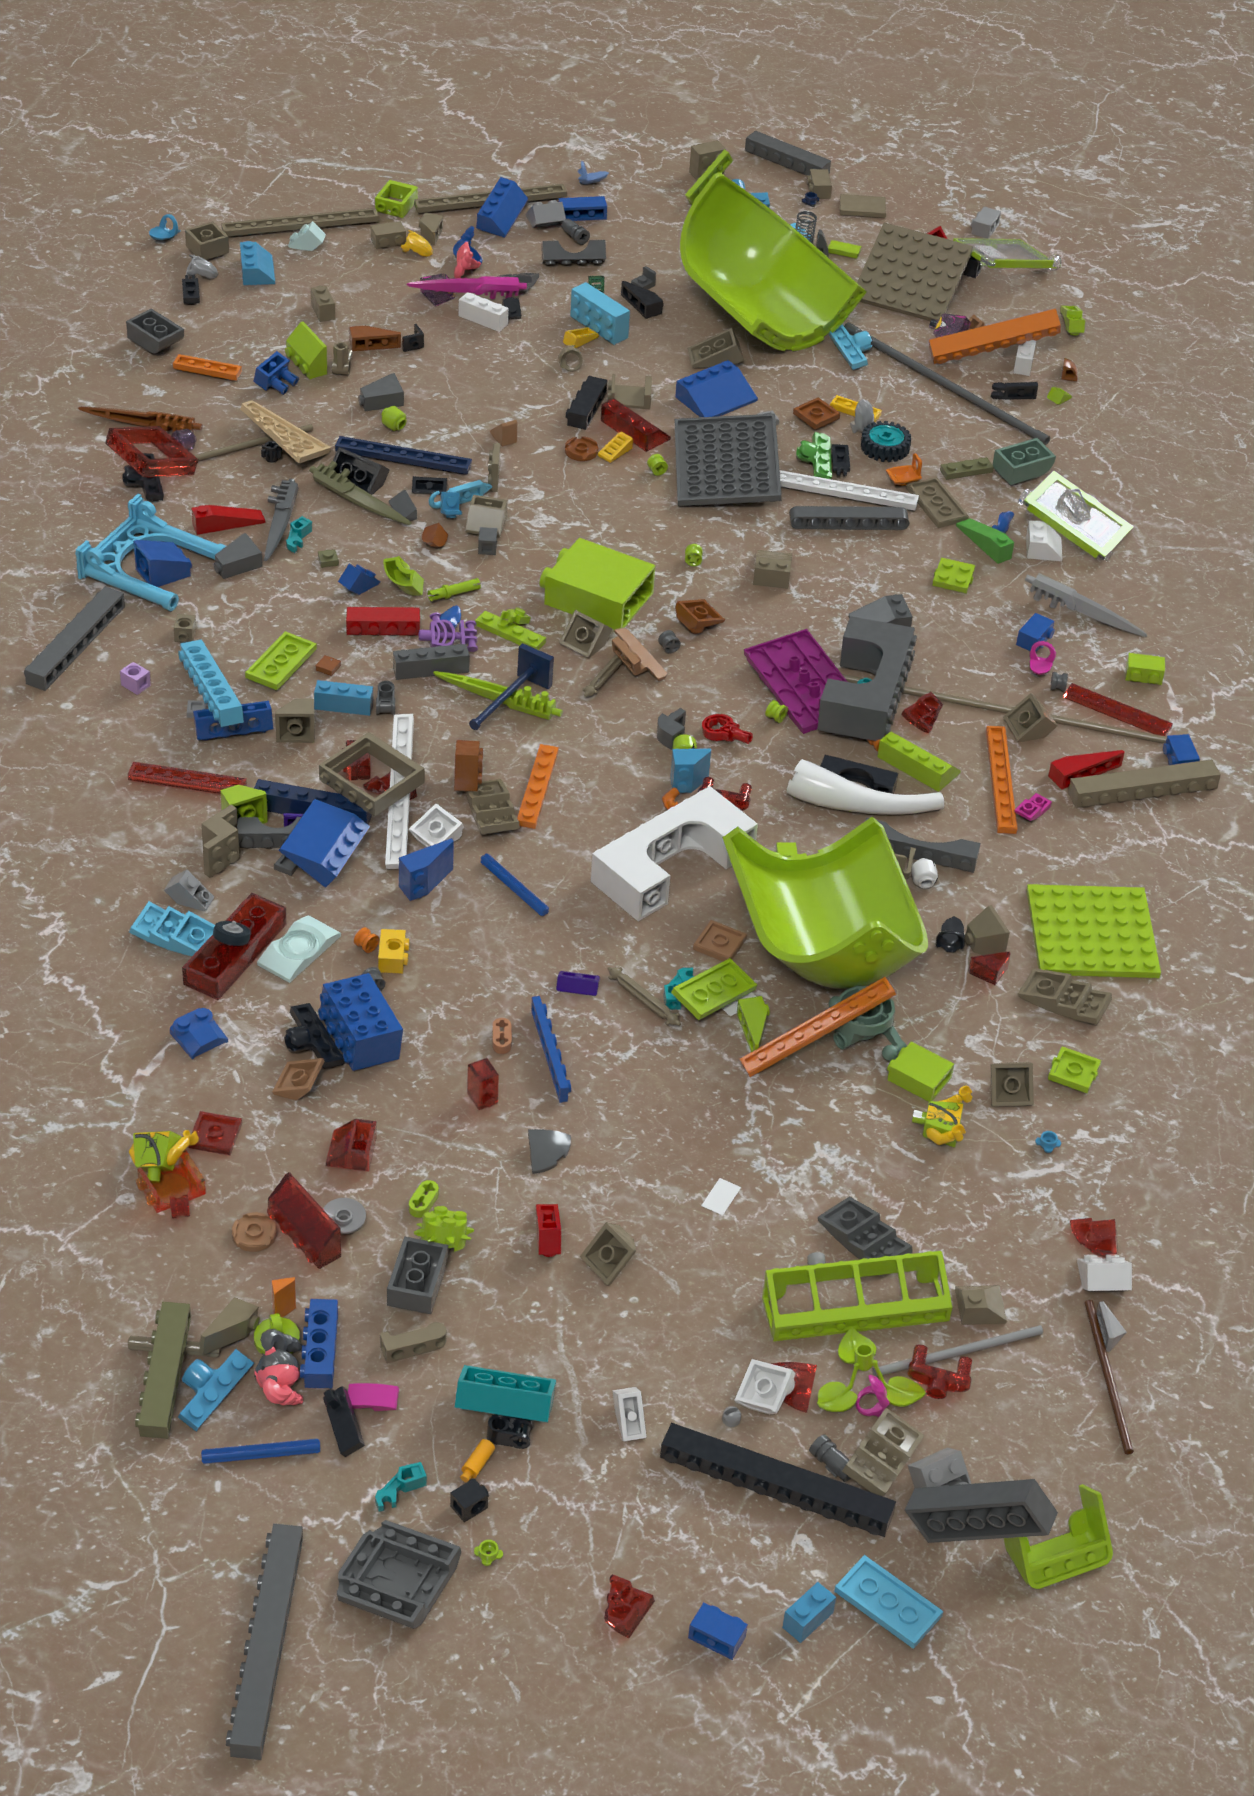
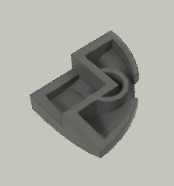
[816,229,829,258]
[497,273,539,291]
[528,1129,571,1174]

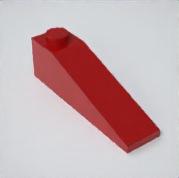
[191,505,266,535]
[1048,750,1125,790]

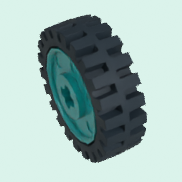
[861,421,911,462]

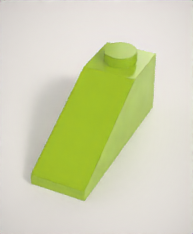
[736,996,770,1052]

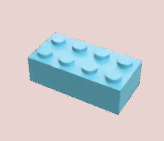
[570,282,630,345]

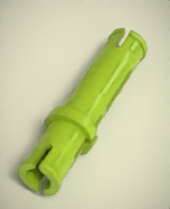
[427,578,481,602]

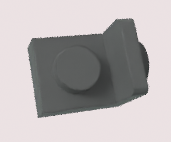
[631,266,656,290]

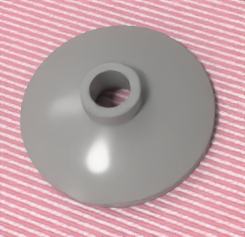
[321,1198,366,1234]

